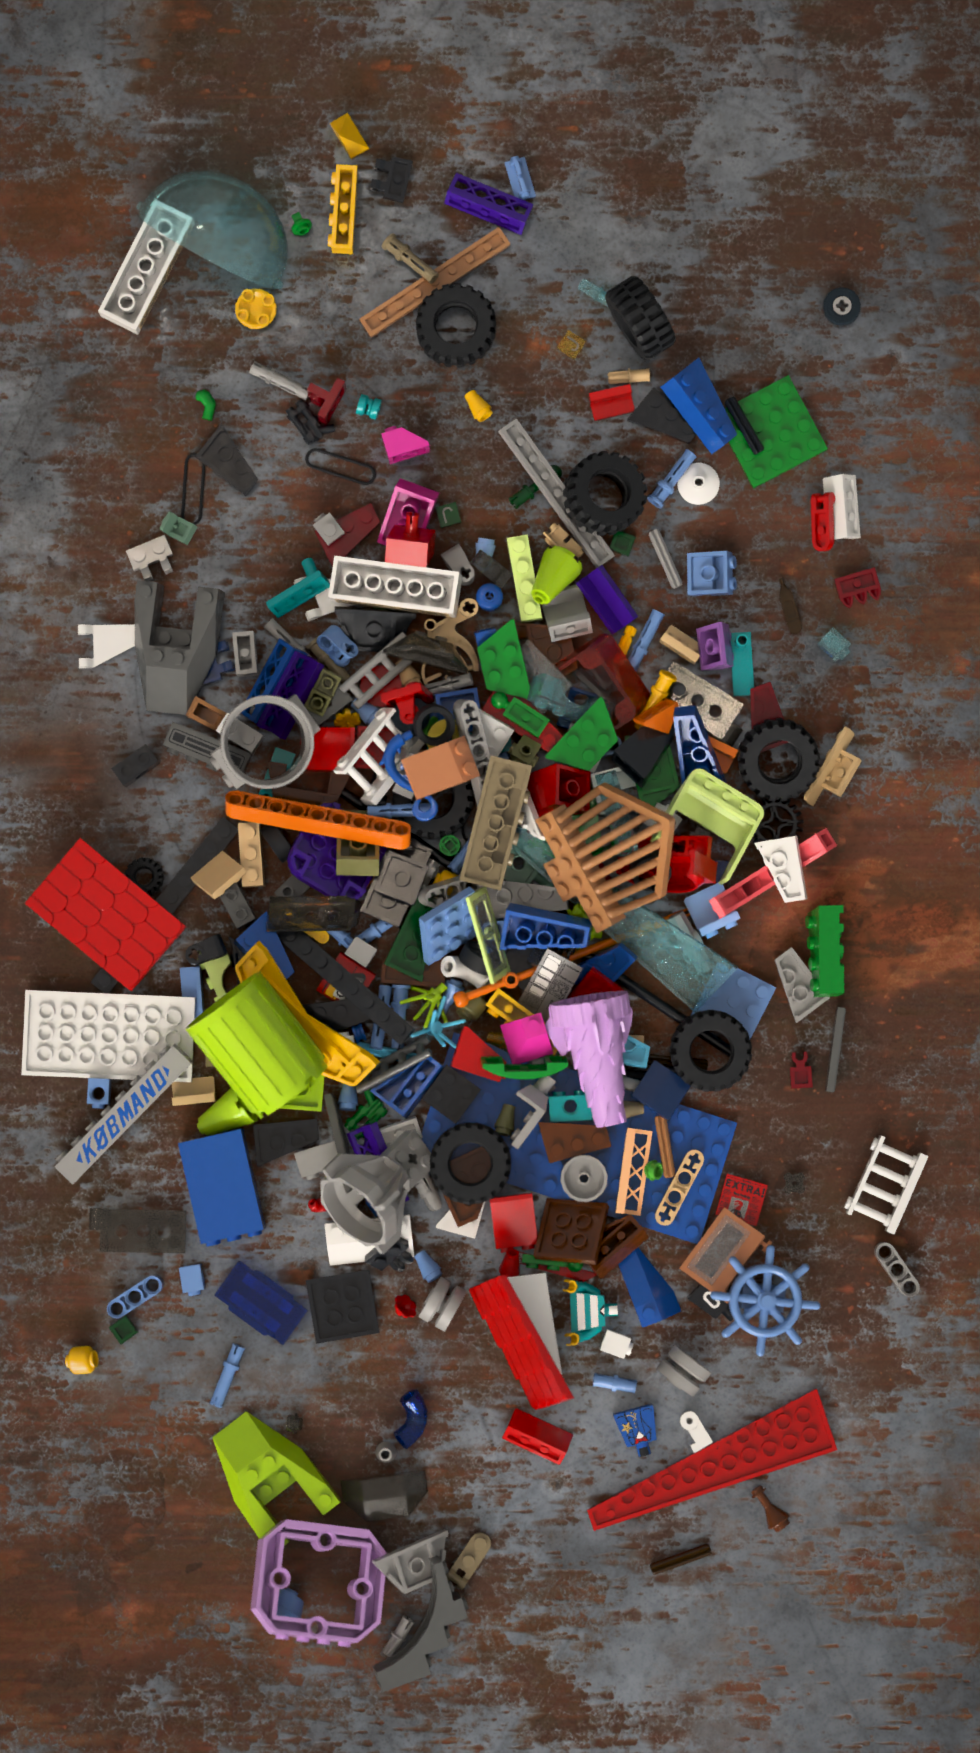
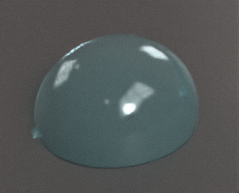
[136,170,288,290]

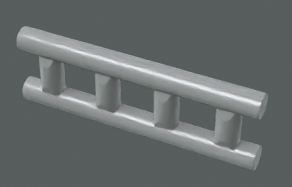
[339,632,421,709]

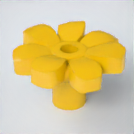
[334,708,361,728]

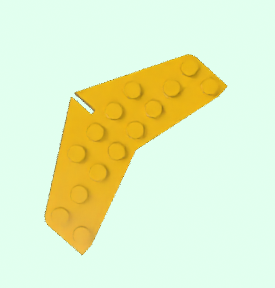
[235,941,380,1086]

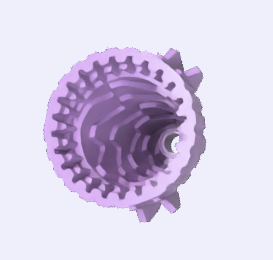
[545,991,633,1128]

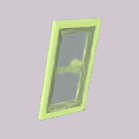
[466,886,511,984]

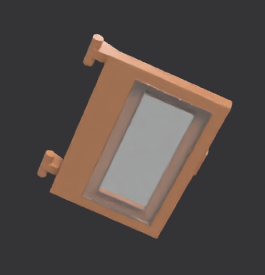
[679,1207,772,1304]

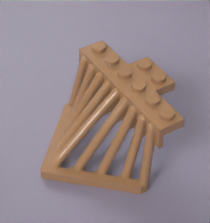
[535,782,675,933]

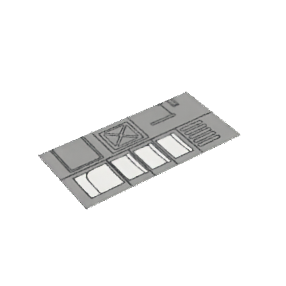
[518,948,583,1023]

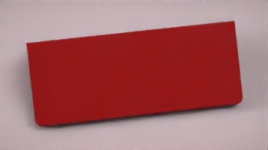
[502,1408,573,1465]

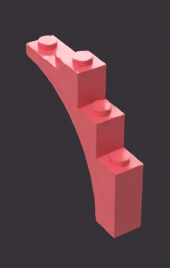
[709,828,837,919]

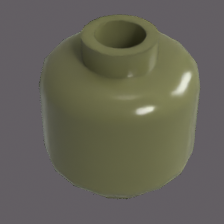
[456,990,487,1022]

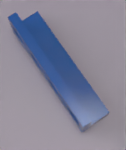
[241,638,308,726]

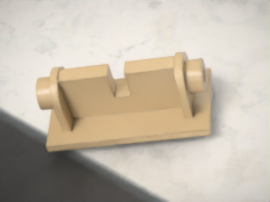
[543,523,584,558]

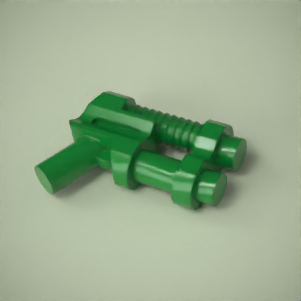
[344,1088,388,1140]

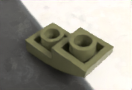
[305,668,343,717]

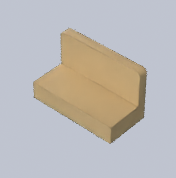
[172,1076,216,1106]

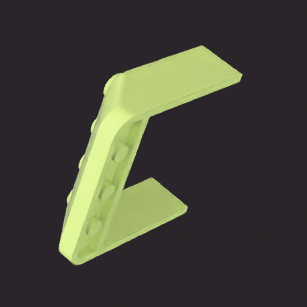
[650,769,764,885]

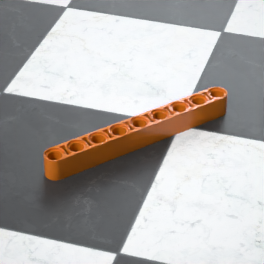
[225,790,411,850]

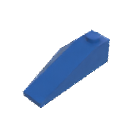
[618,1248,681,1328]

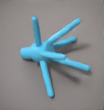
[411,995,466,1049]

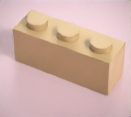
[238,822,265,888]

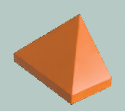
[633,698,679,734]

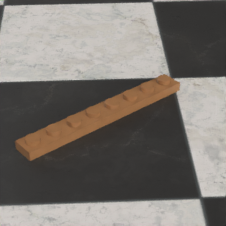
[359,227,511,338]

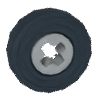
[823,287,861,326]

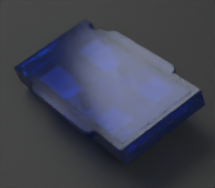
[214,1260,308,1345]

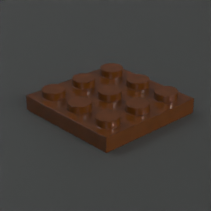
[533,1198,609,1265]

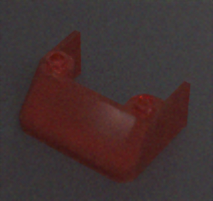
[555,633,650,731]

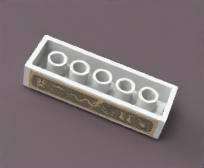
[98,199,195,335]
[328,556,463,618]

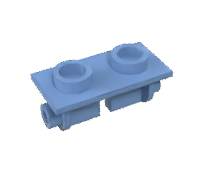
[504,156,536,200]

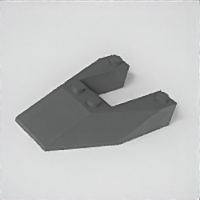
[134,580,225,715]

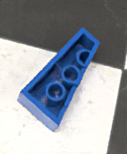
[661,358,737,454]
[673,705,727,784]
[499,903,592,950]

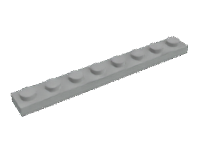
[498,418,615,568]

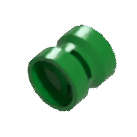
[439,835,462,857]

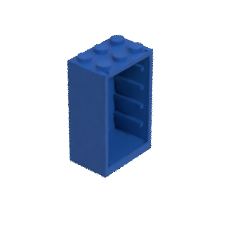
[178,1128,266,1247]

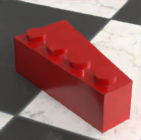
[482,691,563,752]

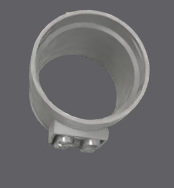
[209,694,321,789]

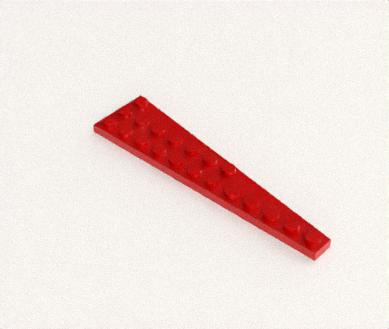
[587,1388,837,1531]

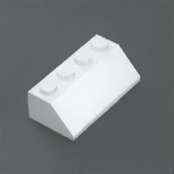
[325,1214,415,1266]

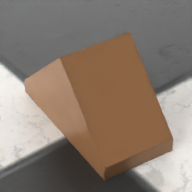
[186,696,227,732]

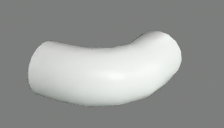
[441,956,490,988]

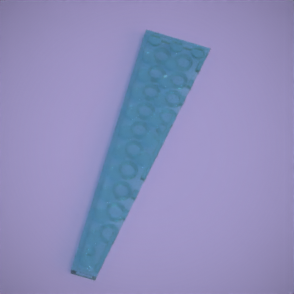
[512,826,738,1013]

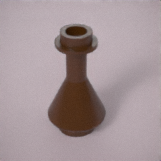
[751,1485,790,1532]

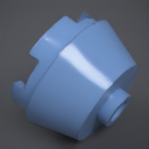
[277,1588,304,1618]

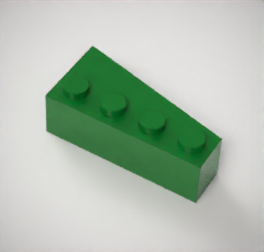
[805,905,844,997]

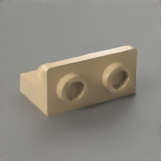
[659,625,700,665]

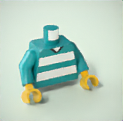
[563,1279,618,1346]

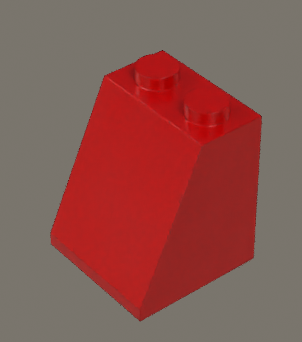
[300,727,357,773]
[527,763,591,818]
[490,1192,538,1253]

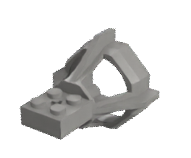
[321,1129,431,1254]

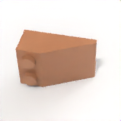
[401,736,480,800]

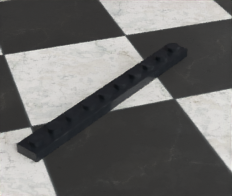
[91,817,238,994]

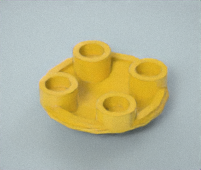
[235,289,277,329]

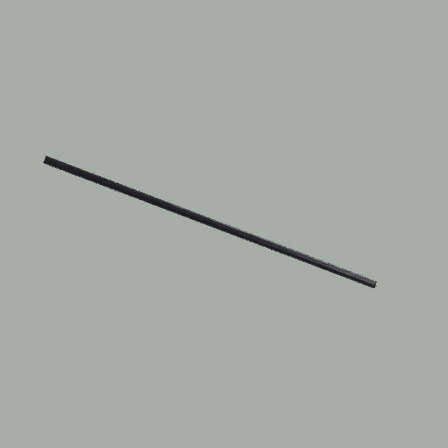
[340,787,731,1058]

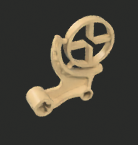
[420,598,479,691]

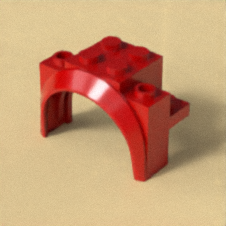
[616,836,718,893]

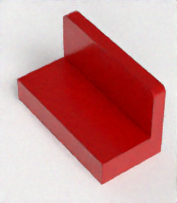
[589,384,635,421]

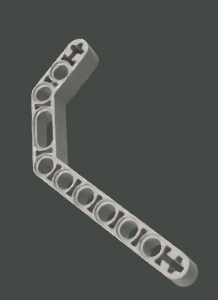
[418,699,490,908]

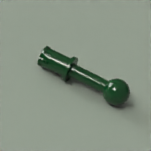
[508,465,562,509]

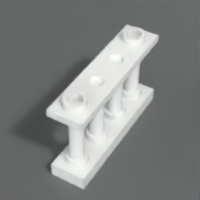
[333,708,425,806]
[844,1135,929,1234]

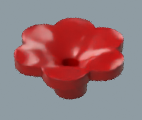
[395,1295,417,1318]

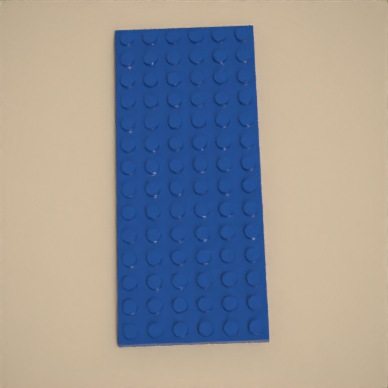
[422,1032,737,1244]

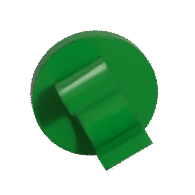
[291,212,312,235]

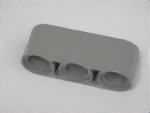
[874,1242,920,1297]

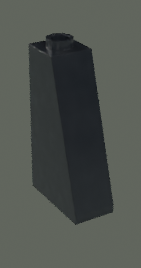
[611,721,676,788]

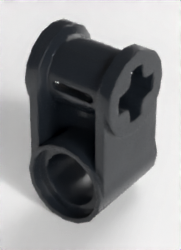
[185,934,228,965]

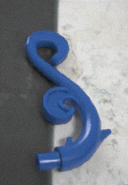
[379,730,438,821]

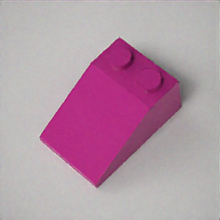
[377,478,439,546]

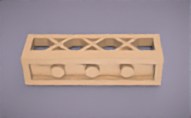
[615,1128,652,1216]

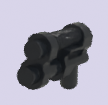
[286,399,335,445]

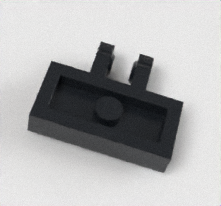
[365,1237,414,1272]

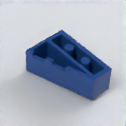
[233,911,294,980]

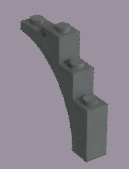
[372,1556,468,1692]

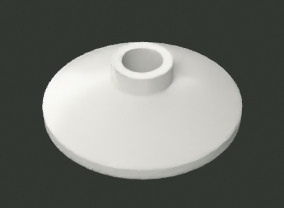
[677,463,720,505]

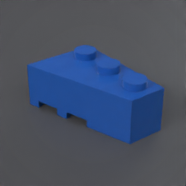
[370,1057,444,1119]

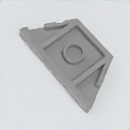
[372,1529,449,1594]

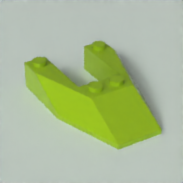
[212,1411,341,1546]

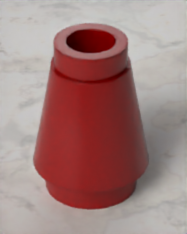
[499,1248,520,1277]

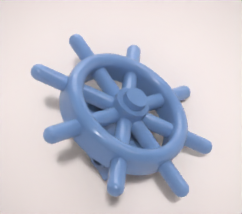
[710,1245,821,1356]

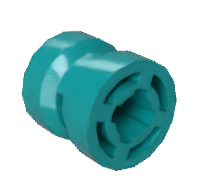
[356,394,382,420]

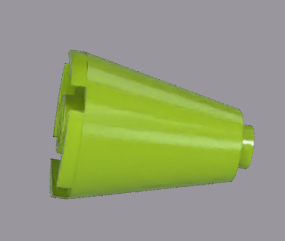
[531,546,582,604]
[197,1088,258,1136]

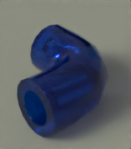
[393,1389,428,1449]

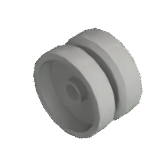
[560,1155,608,1202]
[419,1276,467,1332]
[656,1345,711,1397]

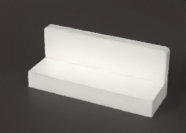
[823,474,861,540]

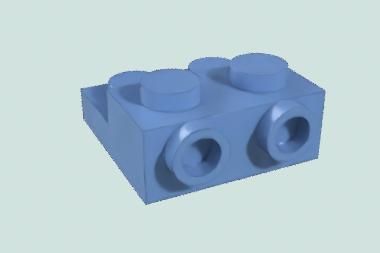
[687,551,737,596]

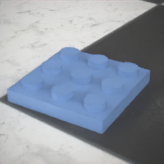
[419,886,477,965]
[690,959,776,1039]

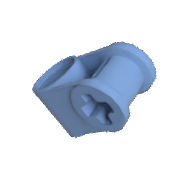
[317,625,358,667]

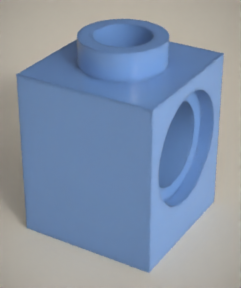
[87,1078,112,1109]
[179,1263,206,1296]

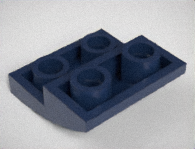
[632,1060,691,1121]

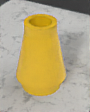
[464,390,493,422]

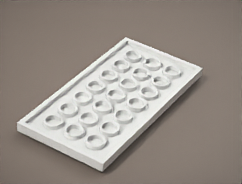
[21,990,196,1082]

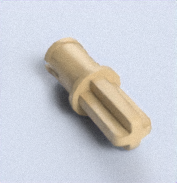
[608,368,650,385]

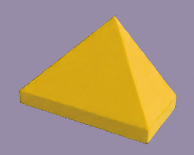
[330,113,369,159]

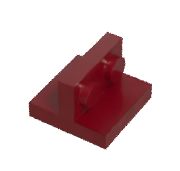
[307,377,347,425]

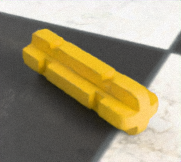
[612,625,637,666]

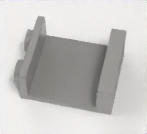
[542,584,593,642]

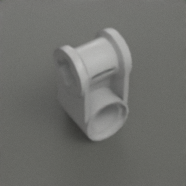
[440,544,475,586]

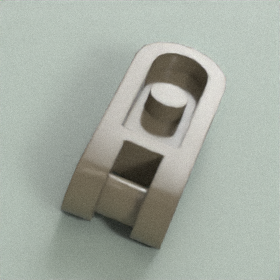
[446,1532,491,1590]

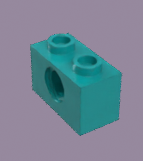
[548,1091,593,1122]

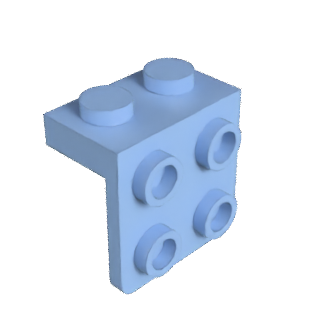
[684,883,741,939]

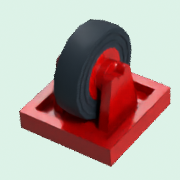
[380,682,434,734]

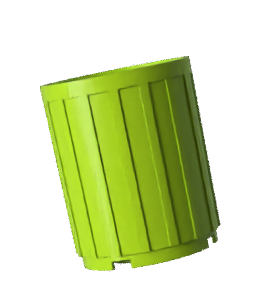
[185,971,328,1119]

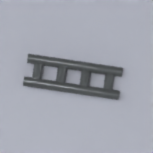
[356,1035,432,1094]

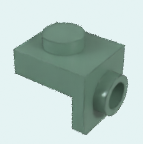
[159,511,198,545]

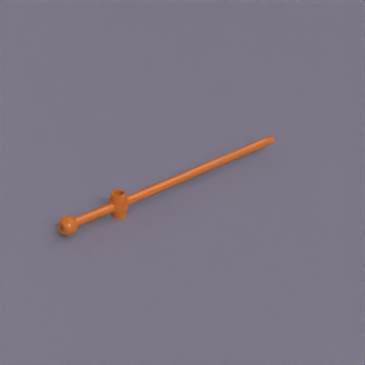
[453,908,690,1008]

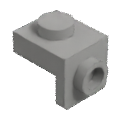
[313,512,345,546]

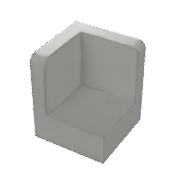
[344,937,378,968]

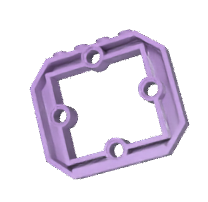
[251,1519,387,1647]

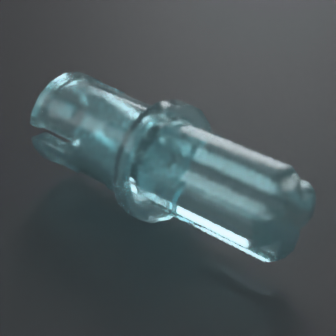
[578,279,608,307]

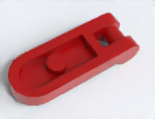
[811,492,835,552]

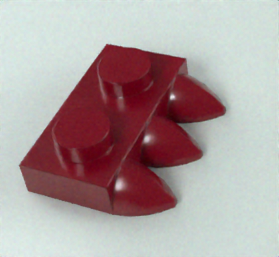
[834,567,881,609]

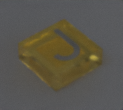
[557,330,586,360]

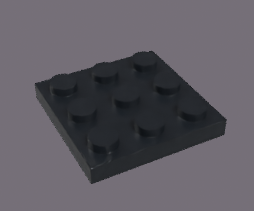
[306,1269,380,1344]

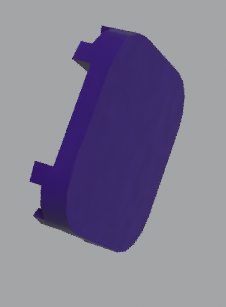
[287,802,388,904]

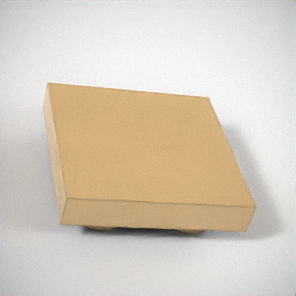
[191,851,246,900]

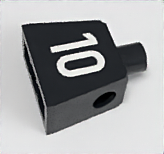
[687,1269,733,1322]

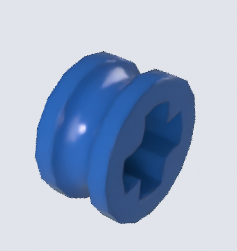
[351,1023,367,1043]

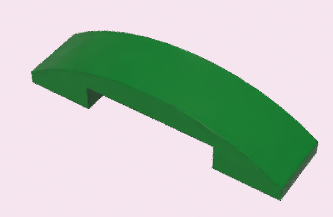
[480,1055,568,1079]

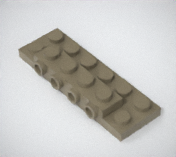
[459,755,532,890]

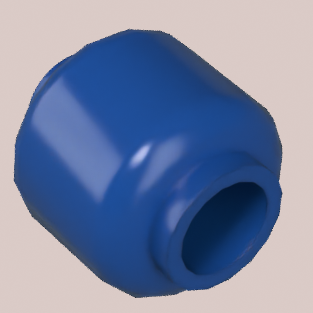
[476,583,503,612]

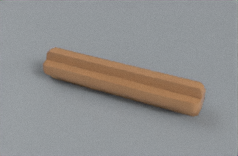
[654,1115,675,1178]

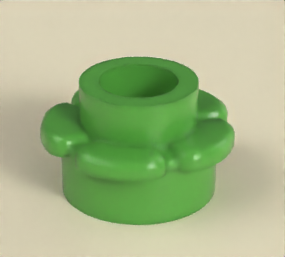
[644,1160,663,1181]

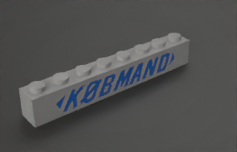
[55,1044,193,1185]

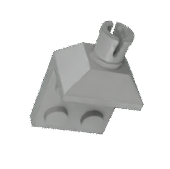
[510,1076,556,1149]

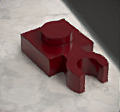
[789,1052,813,1089]

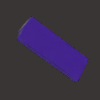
[576,565,638,635]

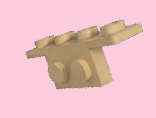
[803,726,862,806]

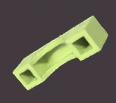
[507,534,542,623]
[198,952,232,1002]

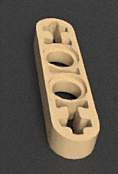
[655,1150,704,1226]

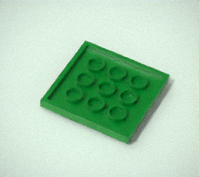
[725,375,828,489]

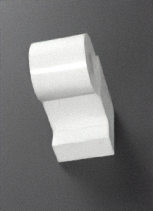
[680,1411,713,1453]

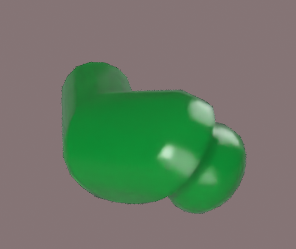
[195,390,216,421]

